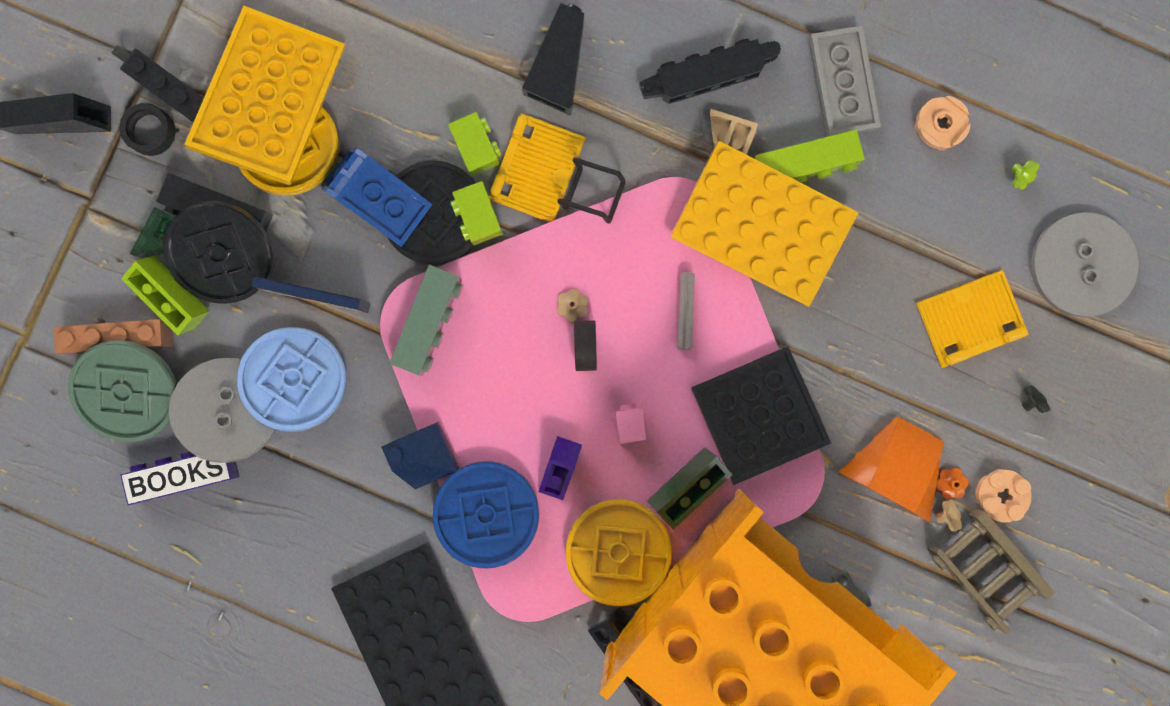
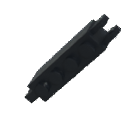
[639,38,781,104]
[111,45,204,123]

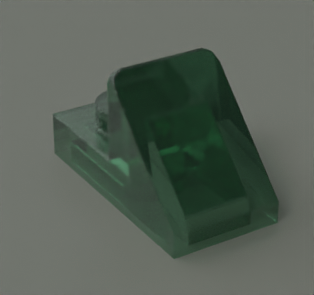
[130,207,173,259]

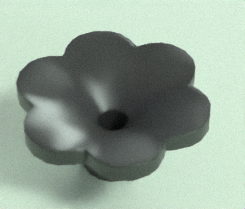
[1022,385,1051,413]

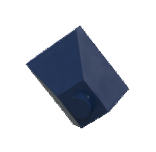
[381,422,459,489]

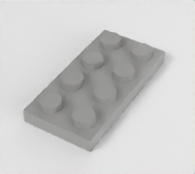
[809,25,881,137]

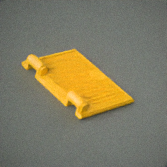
[489,113,586,222]
[916,269,1029,368]

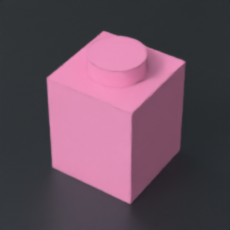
[615,403,647,444]

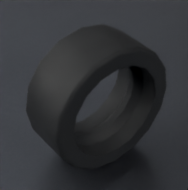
[119,103,176,156]
[574,320,597,371]

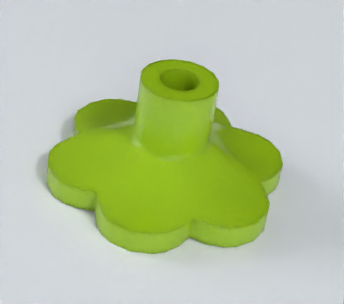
[1011,160,1040,190]

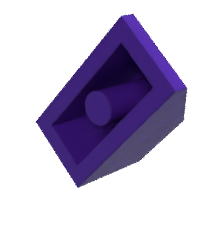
[538,436,582,500]

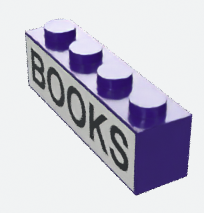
[120,452,239,505]

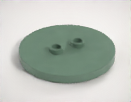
[68,340,177,442]

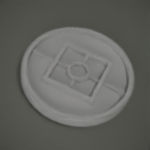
[1031,212,1139,317]
[169,358,276,463]

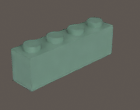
[389,265,463,376]

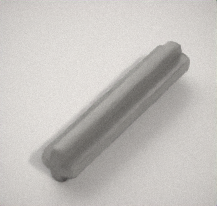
[677,272,695,350]

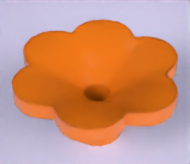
[936,468,969,500]

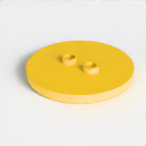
[239,107,340,196]
[566,498,672,606]

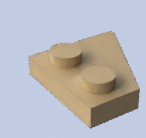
[710,109,758,155]

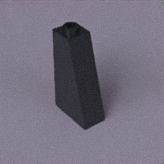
[522,3,584,116]
[0,93,111,134]

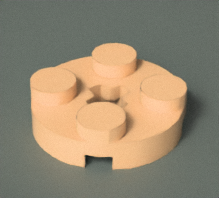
[914,96,970,151]
[975,469,1032,523]

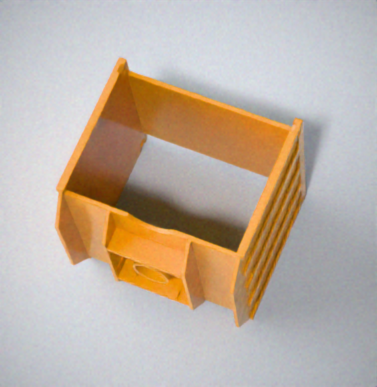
[599,489,957,706]

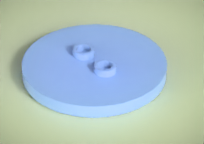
[237,327,346,432]

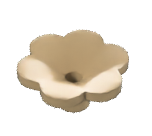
[557,289,588,322]
[936,499,962,532]

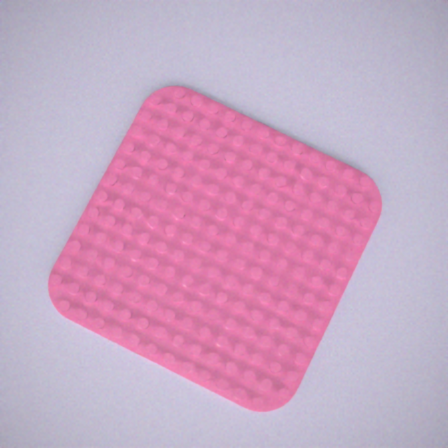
[380,177,825,622]

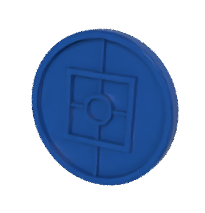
[433,461,539,569]

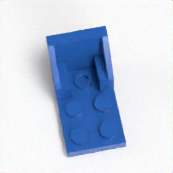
[321,148,433,247]

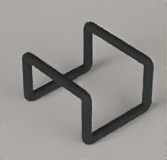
[557,158,626,223]

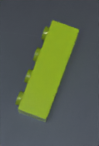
[754,129,865,184]

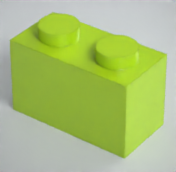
[448,112,501,177]
[451,181,503,245]

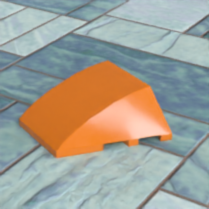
[837,416,944,522]

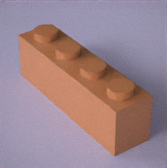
[53,319,173,355]

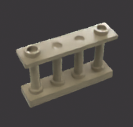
[929,508,1055,634]

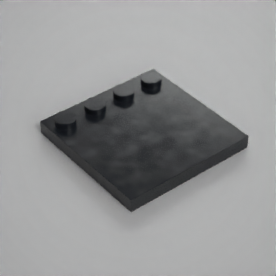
[691,346,832,485]

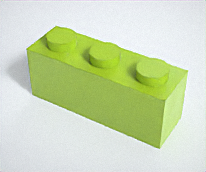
[121,255,210,336]

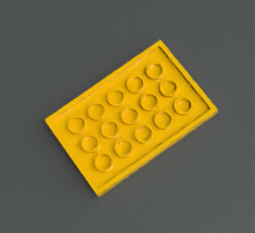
[184,6,345,185]
[670,141,858,307]

